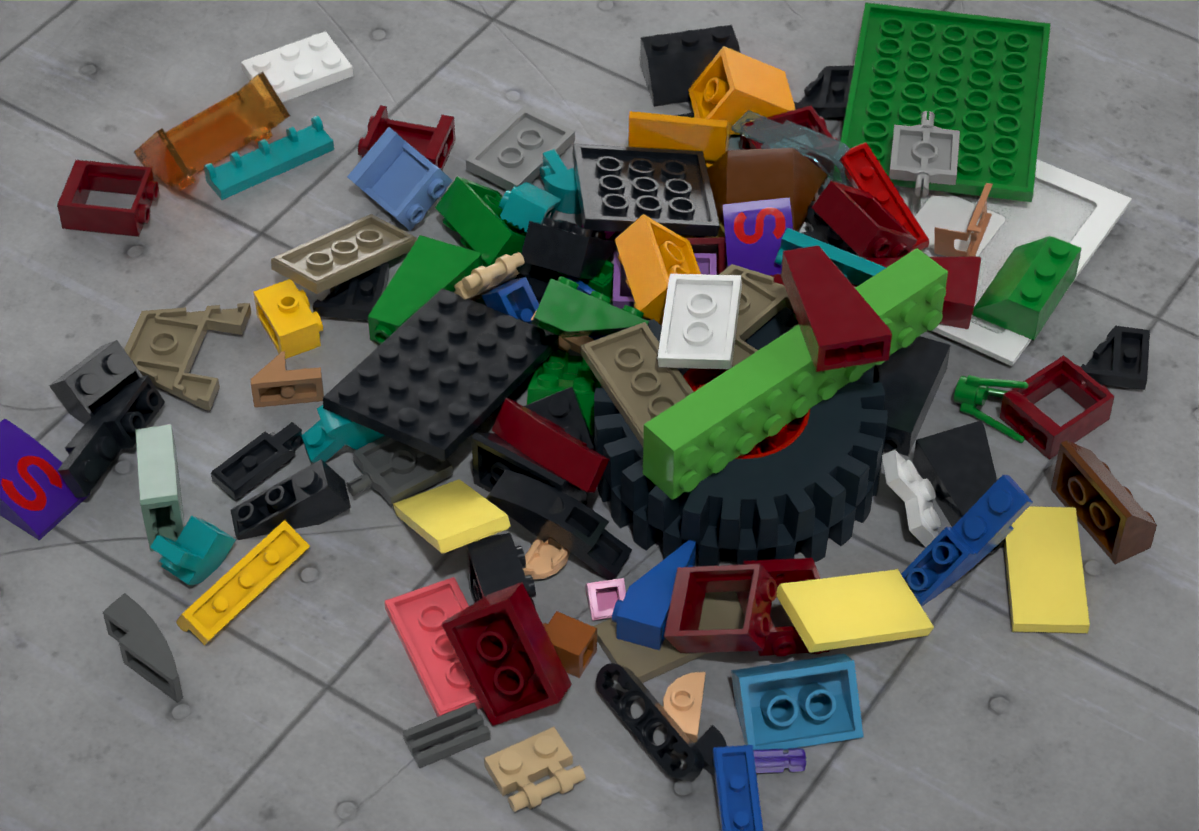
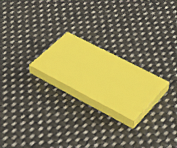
[393,479,511,553]
[1004,506,1090,633]
[776,569,934,653]

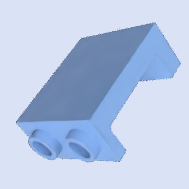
[347,127,453,231]

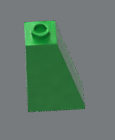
[368,235,482,344]

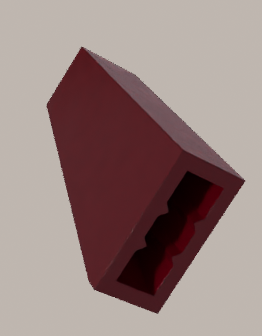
[781,245,892,372]
[851,256,982,329]

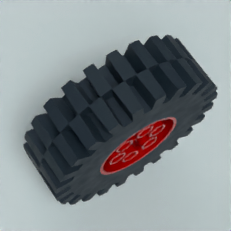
[594,307,888,567]

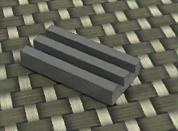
[403,702,491,768]

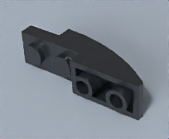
[57,375,165,498]
[486,470,632,580]

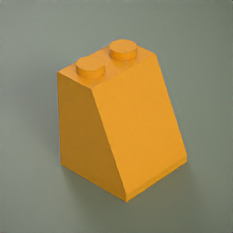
[688,46,796,135]

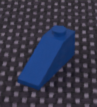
[612,540,696,651]

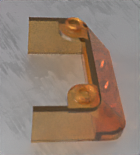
[134,71,290,191]

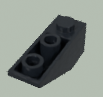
[230,459,351,540]

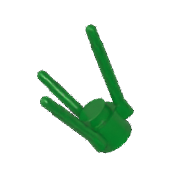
[954,375,1029,443]

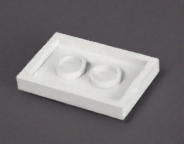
[241,31,353,107]
[657,274,742,369]

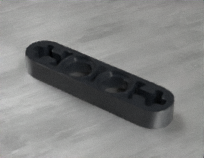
[596,663,704,781]

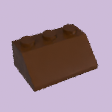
[1051,440,1157,565]

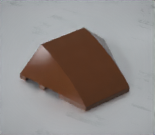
[707,148,828,234]

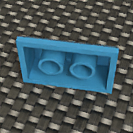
[731,654,864,750]

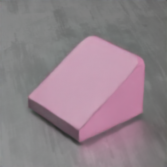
[585,578,626,621]

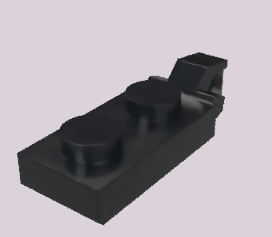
[211,422,304,500]

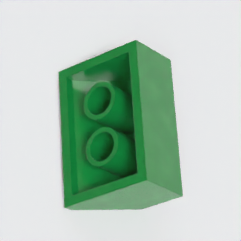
[435,176,527,267]
[972,236,1082,340]

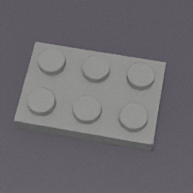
[466,106,575,191]

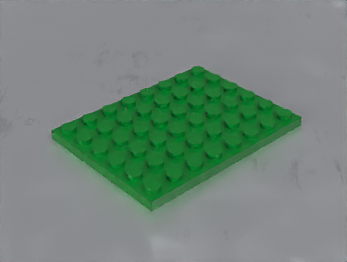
[835,2,1051,202]

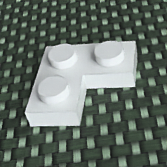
[882,449,941,547]

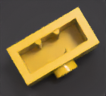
[253,279,323,359]

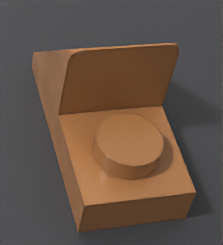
[250,351,324,408]

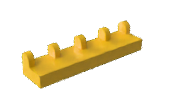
[176,520,310,645]

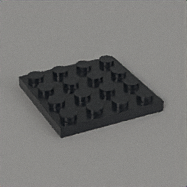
[572,144,720,238]

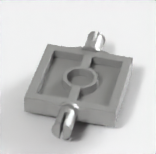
[889,111,960,197]

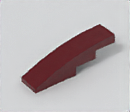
[491,398,609,493]

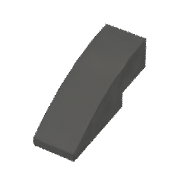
[103,593,183,703]

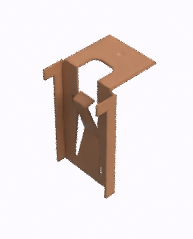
[934,183,993,257]

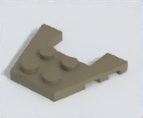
[719,264,794,367]
[124,303,251,411]

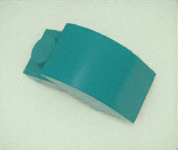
[540,149,581,214]
[302,405,385,463]
[150,515,236,585]

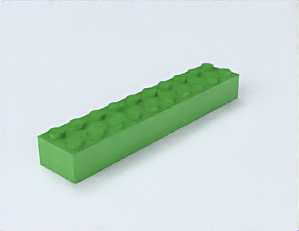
[643,248,948,500]

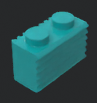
[499,182,561,232]

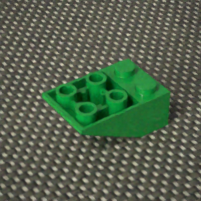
[531,276,649,338]
[527,350,601,436]

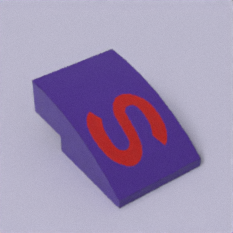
[723,197,793,275]
[0,419,90,541]

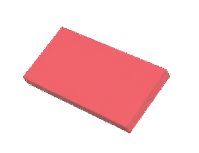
[384,577,483,717]

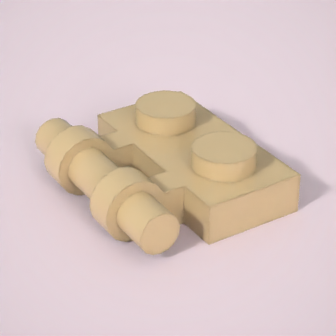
[454,252,525,301]
[484,727,586,812]

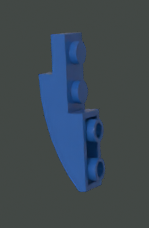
[901,475,1033,606]

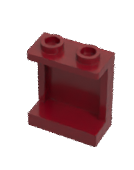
[358,105,456,171]

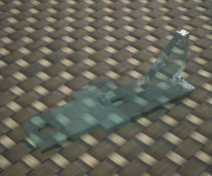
[731,110,850,185]

